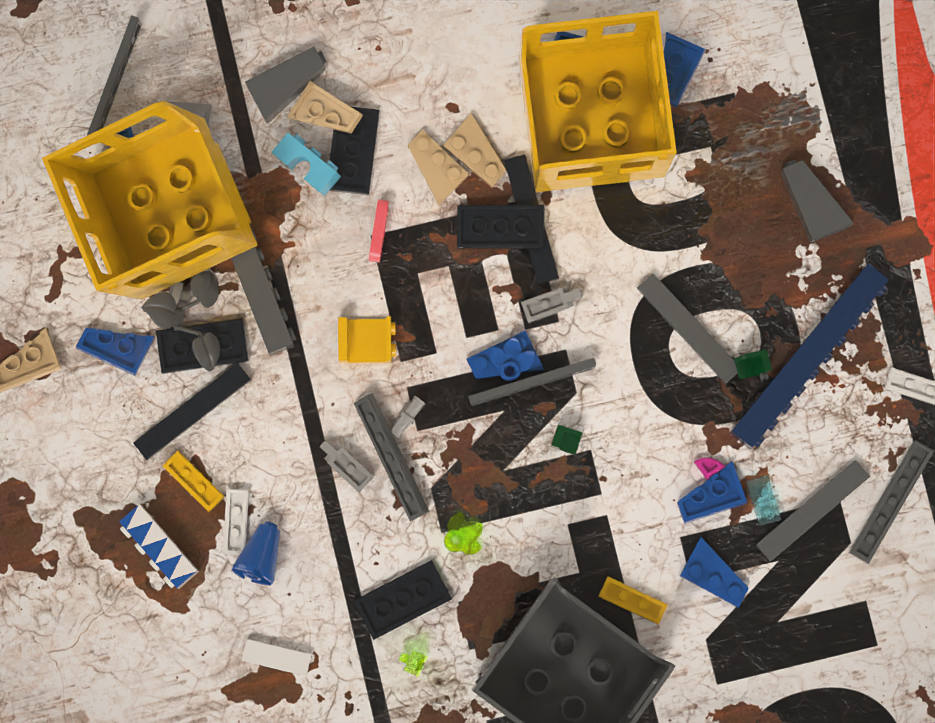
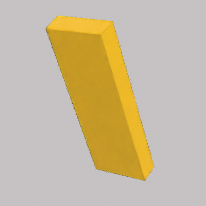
[163,451,225,512]
[598,576,668,625]

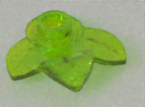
[444,512,483,555]

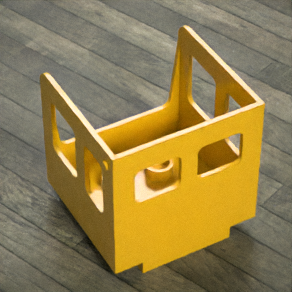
[519,11,676,192]
[42,101,258,300]

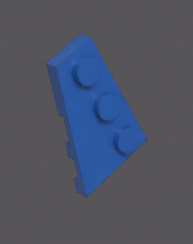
[663,32,705,108]
[76,328,155,376]
[466,331,544,379]
[677,462,747,524]
[680,537,749,608]

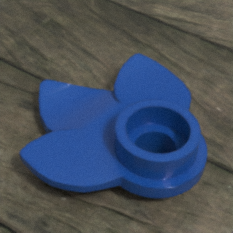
[491,337,535,381]

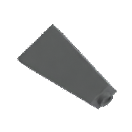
[245,46,327,124]
[780,160,853,243]

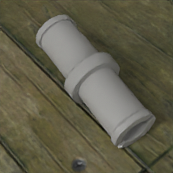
[390,395,426,439]

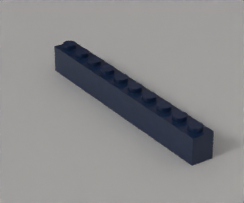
[730,263,889,449]

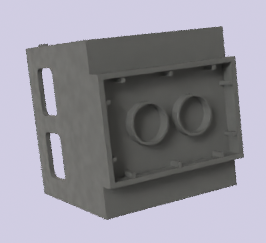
[472,577,676,723]

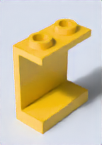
[338,316,396,363]

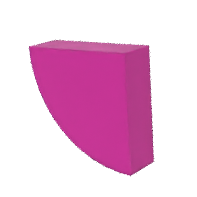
[694,458,725,480]

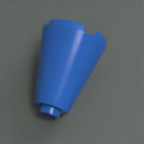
[231,521,280,586]

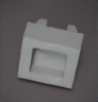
[169,282,192,305]

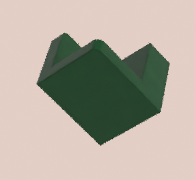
[734,349,772,379]
[551,425,583,455]

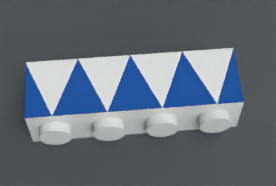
[119,504,199,589]

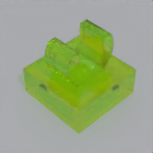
[399,650,427,677]

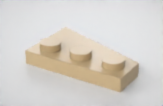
[287,81,363,133]
[443,114,506,188]
[408,130,469,206]
[0,328,62,393]

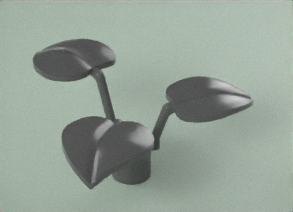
[141,271,220,372]

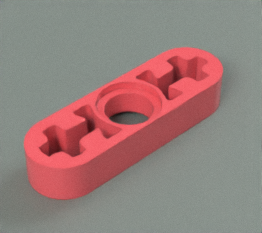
[369,199,389,262]

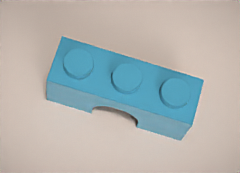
[271,133,341,196]

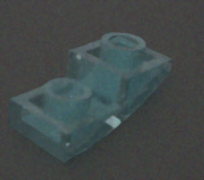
[746,475,781,526]

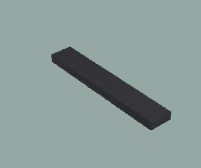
[504,154,559,285]
[133,362,251,460]

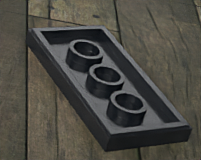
[329,106,380,196]
[457,205,545,249]
[156,318,249,374]
[353,560,452,640]

